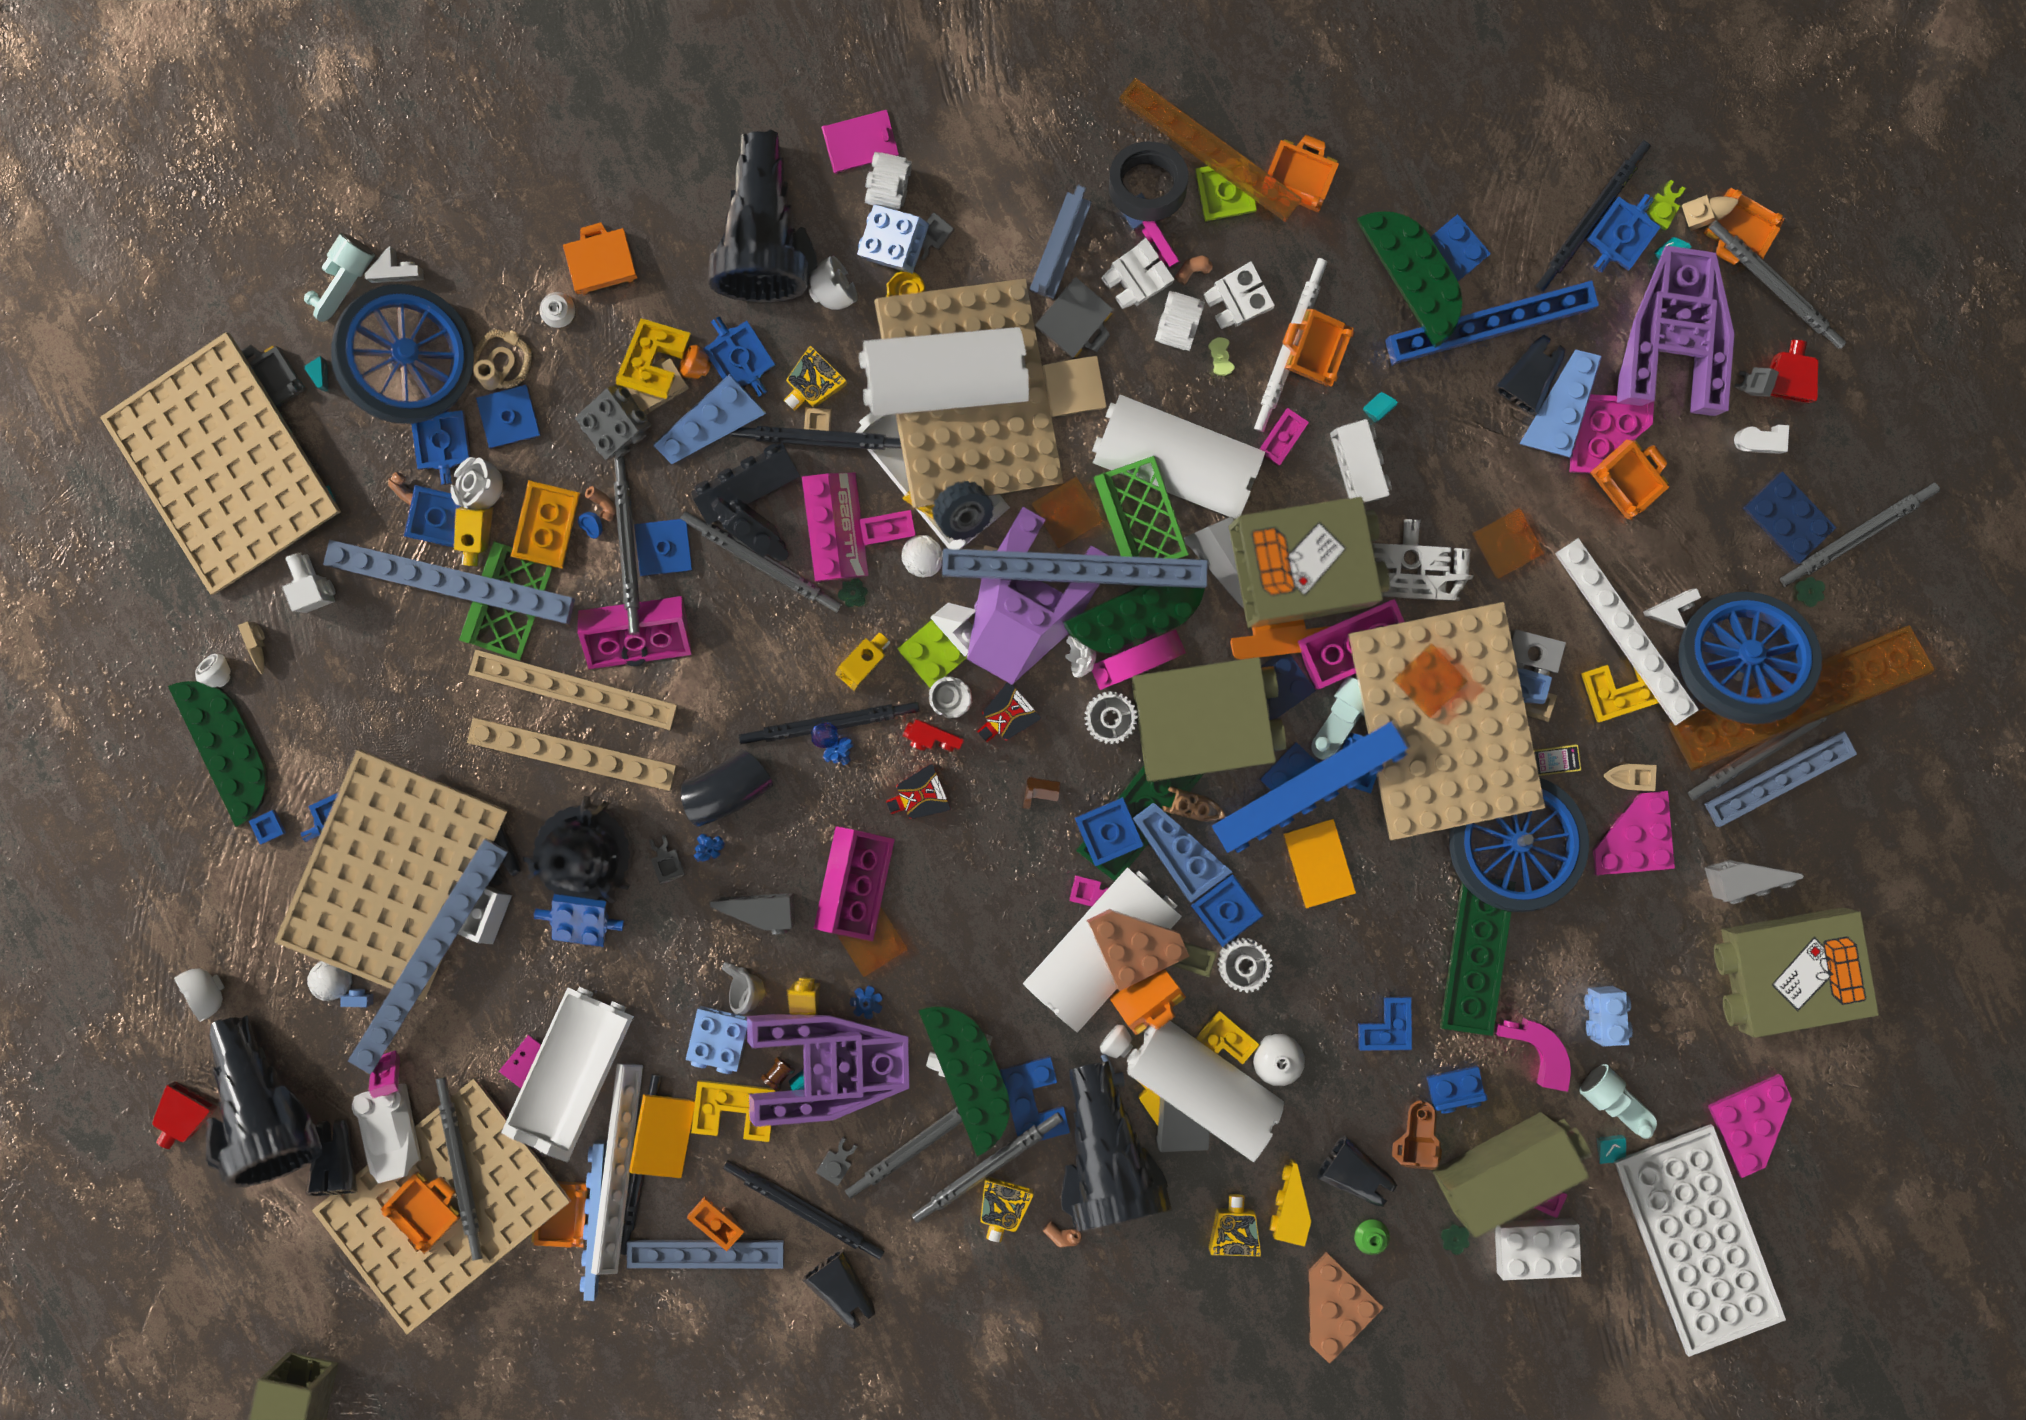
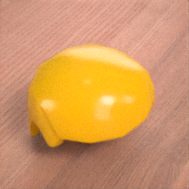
[886,271,926,297]

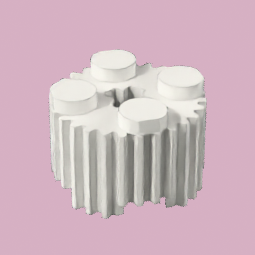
[865,152,912,210]
[1155,291,1205,351]
[1084,692,1138,744]
[1217,937,1273,993]

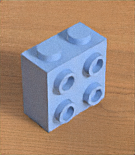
[857,205,929,274]
[1584,986,1633,1046]
[686,1006,747,1074]

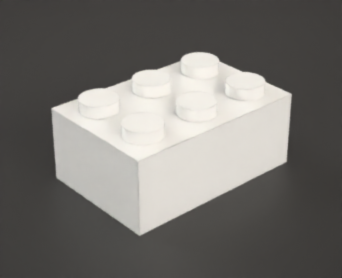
[1330,419,1391,504]
[1495,1218,1581,1280]

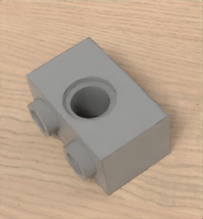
[1510,629,1566,676]

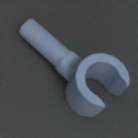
[1101,1054,1125,1087]

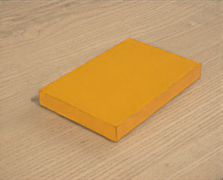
[511,480,580,569]
[1283,818,1356,908]
[629,1094,695,1178]

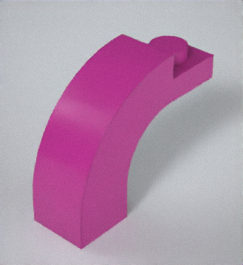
[1092,629,1186,690]
[1494,1017,1571,1092]

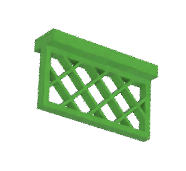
[1093,455,1189,559]
[459,541,552,660]

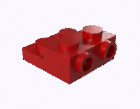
[903,719,964,752]

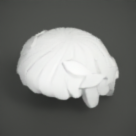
[902,535,943,578]
[1066,635,1096,678]
[929,677,972,718]
[307,961,353,1001]

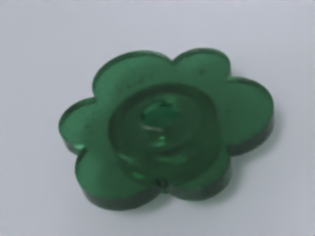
[1796,577,1825,607]
[838,578,868,607]
[1441,1224,1470,1255]

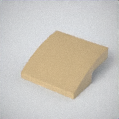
[1042,356,1106,417]

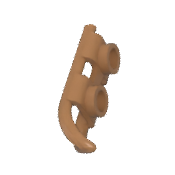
[1162,787,1226,821]

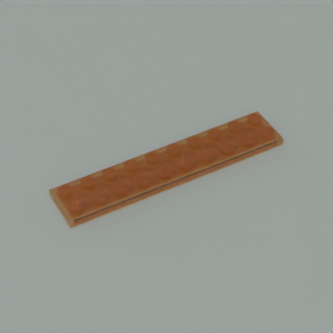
[1668,625,1935,771]

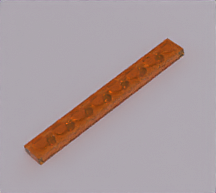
[1119,78,1302,222]

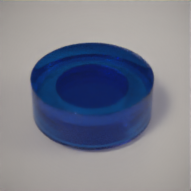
[811,723,838,748]

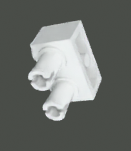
[283,553,336,613]
[458,886,512,944]

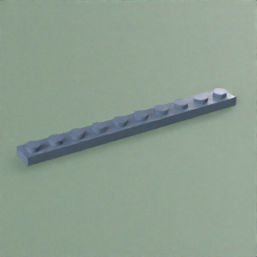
[323,540,575,624]
[942,549,1207,588]
[348,838,508,1074]

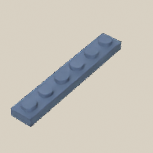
[1705,731,1857,827]
[627,1240,784,1269]

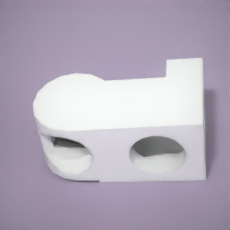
[1734,425,1789,454]

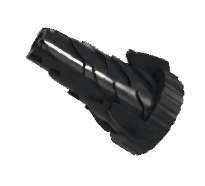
[709,129,817,303]
[523,796,634,903]
[206,1016,323,1188]
[1061,1061,1172,1232]

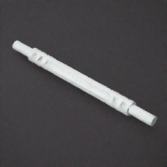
[1254,258,1328,432]

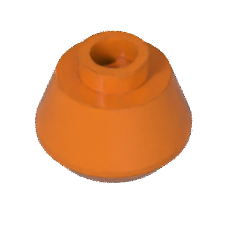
[678,345,711,379]

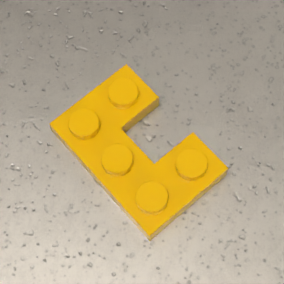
[616,318,691,399]
[1581,649,1659,722]
[1195,1010,1259,1064]
[691,1080,776,1142]

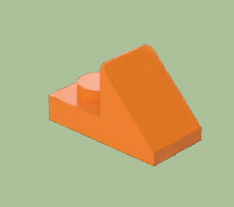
[687,1196,744,1251]

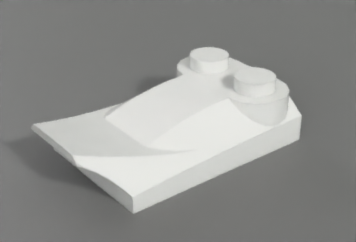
[352,1084,421,1184]

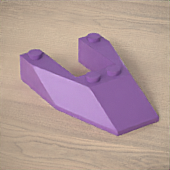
[1617,246,1734,416]
[966,507,1109,685]
[747,1014,909,1127]

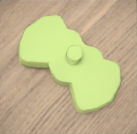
[1208,337,1235,376]

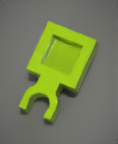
[1646,180,1685,230]

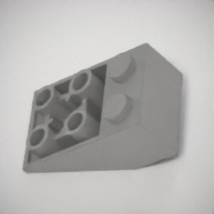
[1704,860,1804,904]

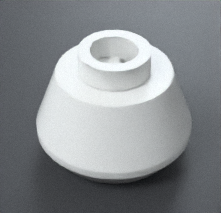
[540,292,575,328]
[195,654,231,688]
[1100,1025,1133,1058]

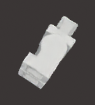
[1102,238,1175,309]
[1204,262,1275,329]

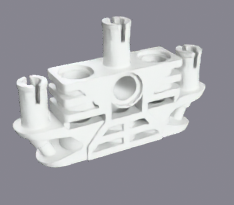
[1372,519,1474,601]

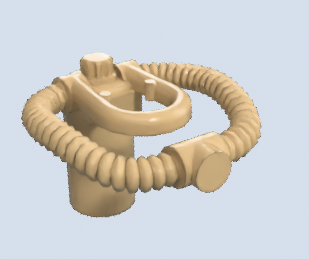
[473,329,532,390]

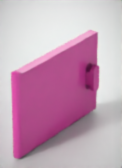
[822,110,899,174]
[499,1034,541,1088]

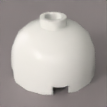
[809,256,858,310]
[451,457,503,511]
[174,968,225,1022]
[1253,1034,1305,1086]

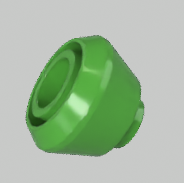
[1354,1219,1390,1255]

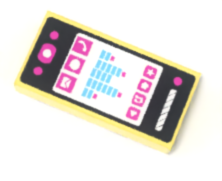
[1534,745,1581,776]

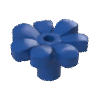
[823,737,854,765]
[694,834,725,862]
[850,986,883,1019]

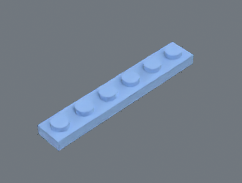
[580,1139,607,1301]

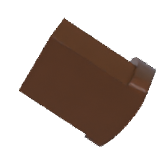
[1023,777,1060,809]

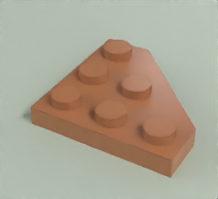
[1086,909,1189,991]
[1309,1252,1384,1364]

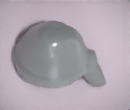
[722,962,766,1015]

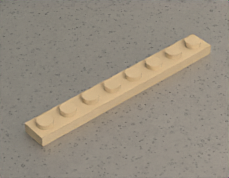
[468,650,678,730]
[467,718,677,791]

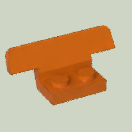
[1230,619,1330,660]

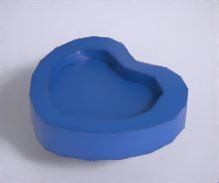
[578,512,603,539]

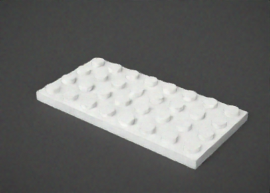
[1614,1124,1786,1357]

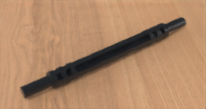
[1535,140,1651,293]
[731,426,902,450]
[739,702,920,745]
[620,1074,662,1255]
[723,1160,885,1260]

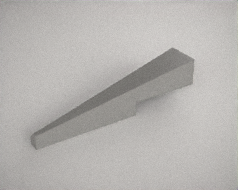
[1183,517,1244,608]

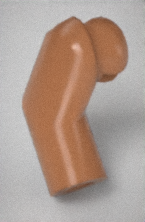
[1174,256,1213,285]
[388,472,413,505]
[585,486,617,522]
[1042,1222,1082,1247]

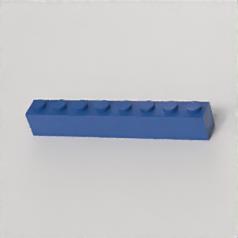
[1385,281,1599,365]
[1212,719,1411,853]

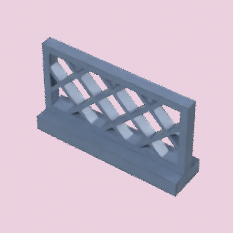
[1029,185,1092,300]

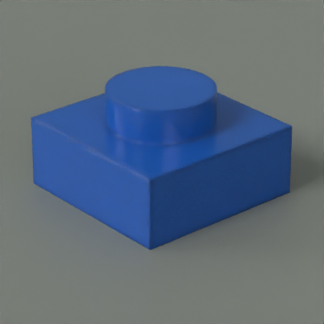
[249,810,286,845]

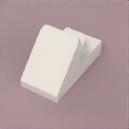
[365,246,424,283]
[1643,588,1701,629]
[930,603,976,657]

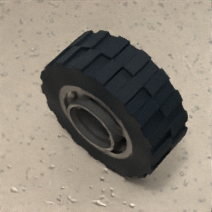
[932,481,994,540]

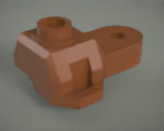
[1392,1101,1442,1170]

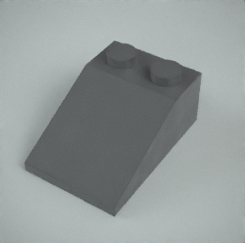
[710,893,795,934]

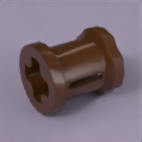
[761,1056,795,1092]

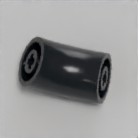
[681,749,773,827]

